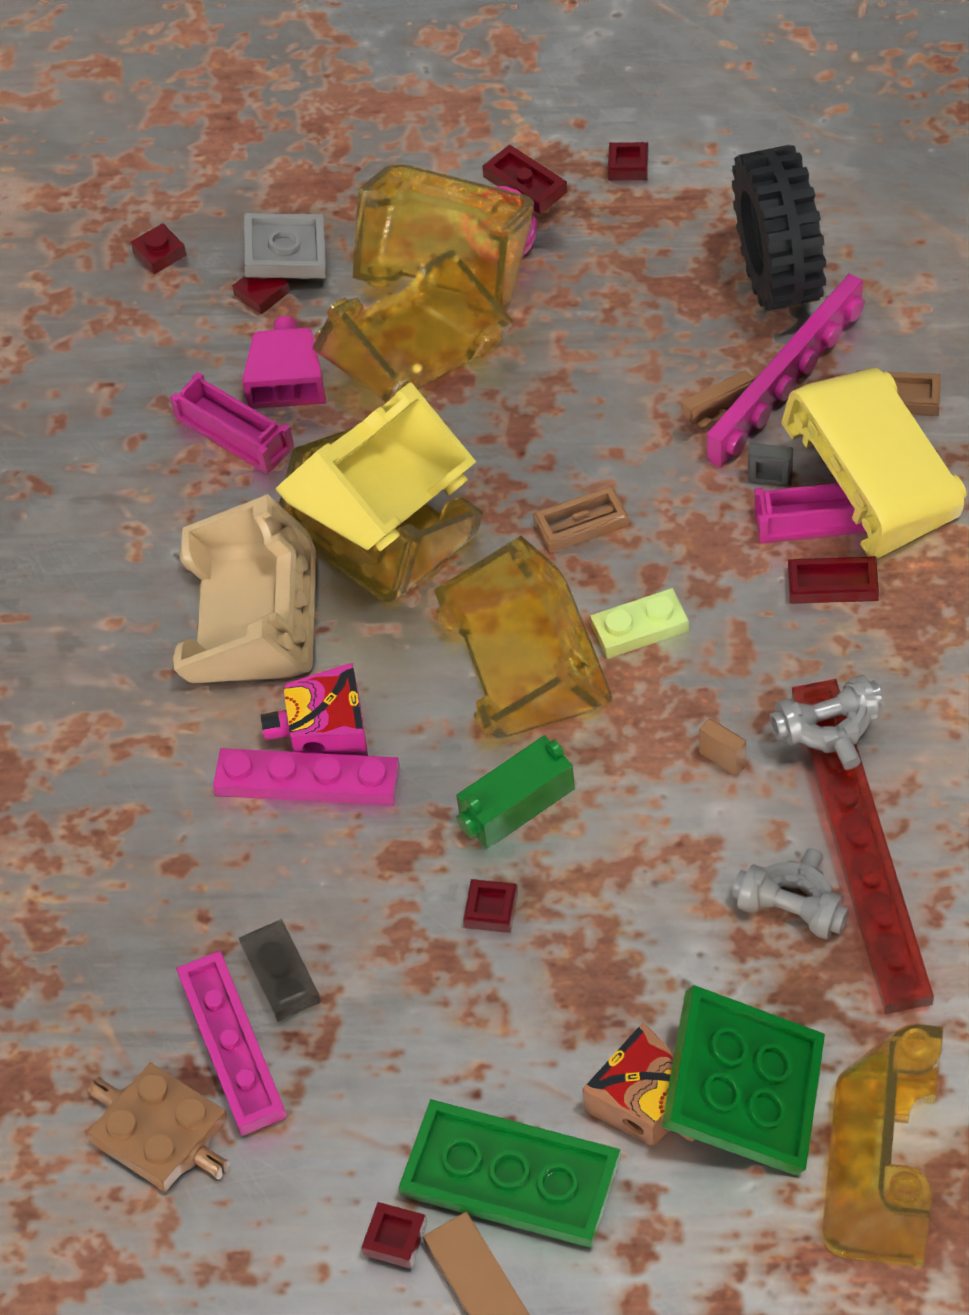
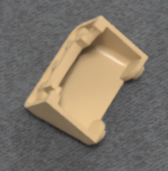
[173,494,316,683]

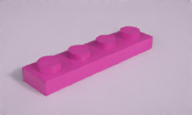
[213,748,400,806]
[176,950,287,1136]

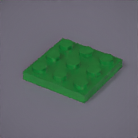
[662,985,825,1176]

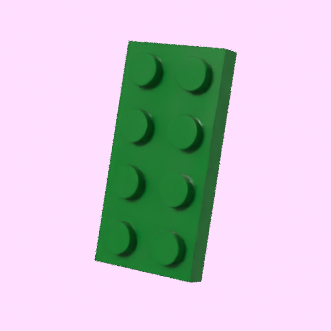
[398,1099,621,1248]

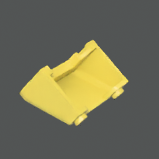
[781,367,967,559]
[275,382,476,552]

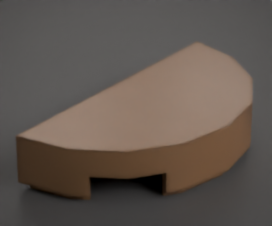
[681,370,754,428]

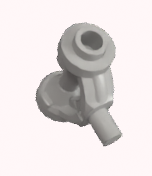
[770,675,883,770]
[732,848,850,941]

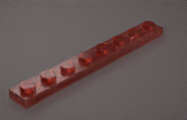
[792,679,934,1014]

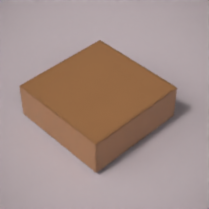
[699,719,746,777]

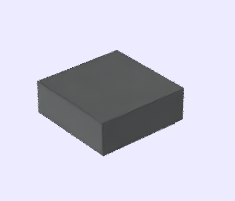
[748,443,793,486]

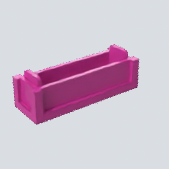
[170,371,295,475]
[754,483,867,544]

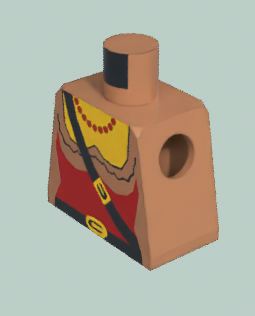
[582,1023,695,1146]

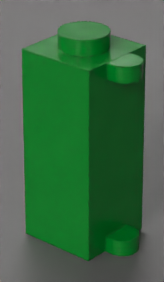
[456,735,575,849]

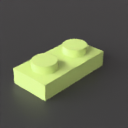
[590,588,689,659]

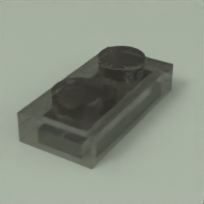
[238,919,321,1022]

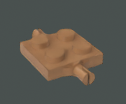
[87,1062,230,1192]

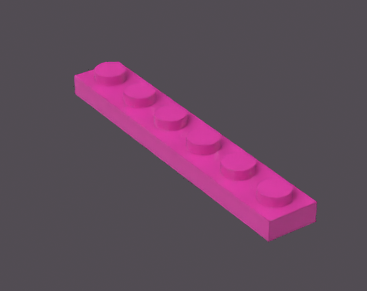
[707,273,865,468]

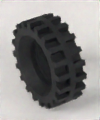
[732,144,826,311]

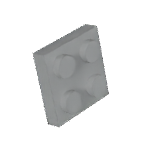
[244,213,326,279]

